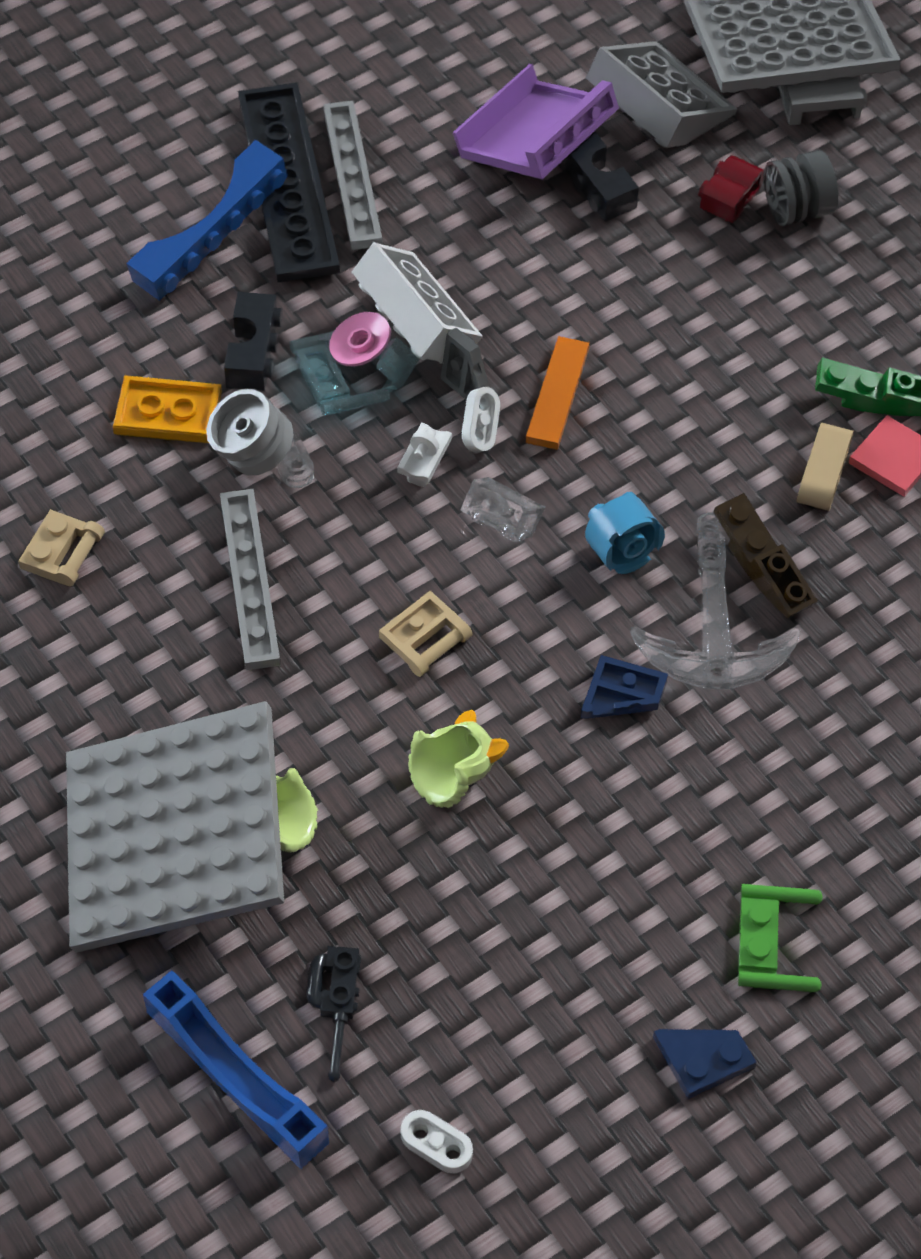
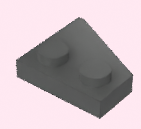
[440,328,489,408]

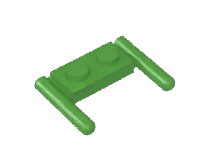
[738,884,823,992]

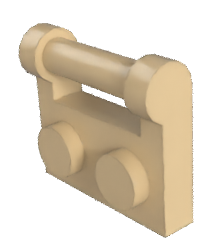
[18,509,105,586]
[379,591,473,677]

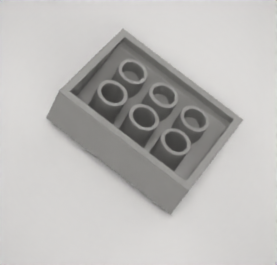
[586,41,737,148]

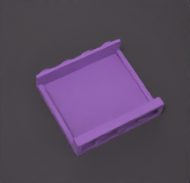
[453,64,619,179]

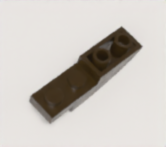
[713,493,818,618]

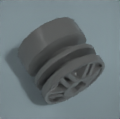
[764,150,839,226]

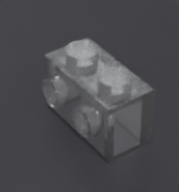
[460,477,545,542]

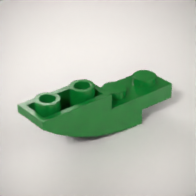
[815,357,921,416]

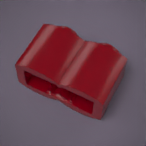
[698,155,764,223]

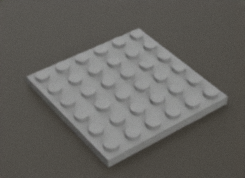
[683,0,901,93]
[66,701,284,953]

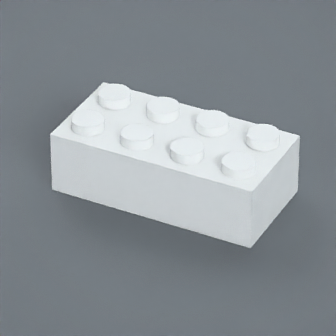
[352,242,483,363]

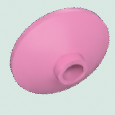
[329,312,391,366]

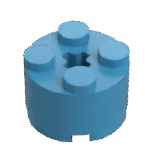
[585,492,665,574]

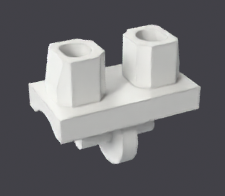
[397,422,452,487]

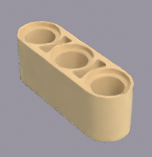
[797,422,854,511]

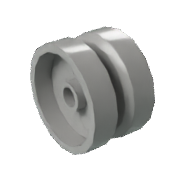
[206,389,294,475]

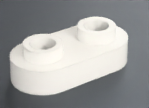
[462,387,500,453]
[401,1110,473,1173]

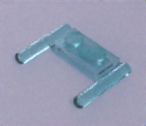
[289,331,390,416]

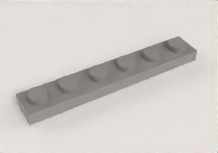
[323,101,382,250]
[220,489,281,670]

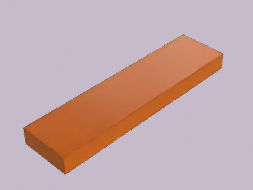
[526,336,589,450]

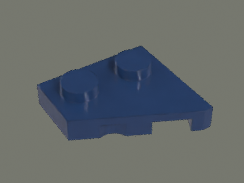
[581,655,668,719]
[653,1029,757,1099]

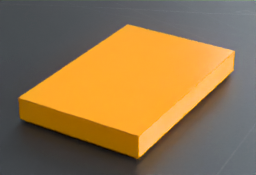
[113,375,222,443]

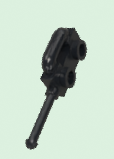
[306,946,361,1082]

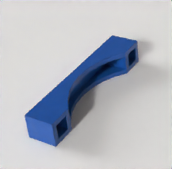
[126,140,287,301]
[143,970,329,1169]

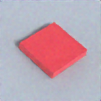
[849,415,921,497]

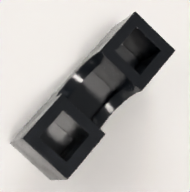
[558,131,639,222]
[224,292,282,391]

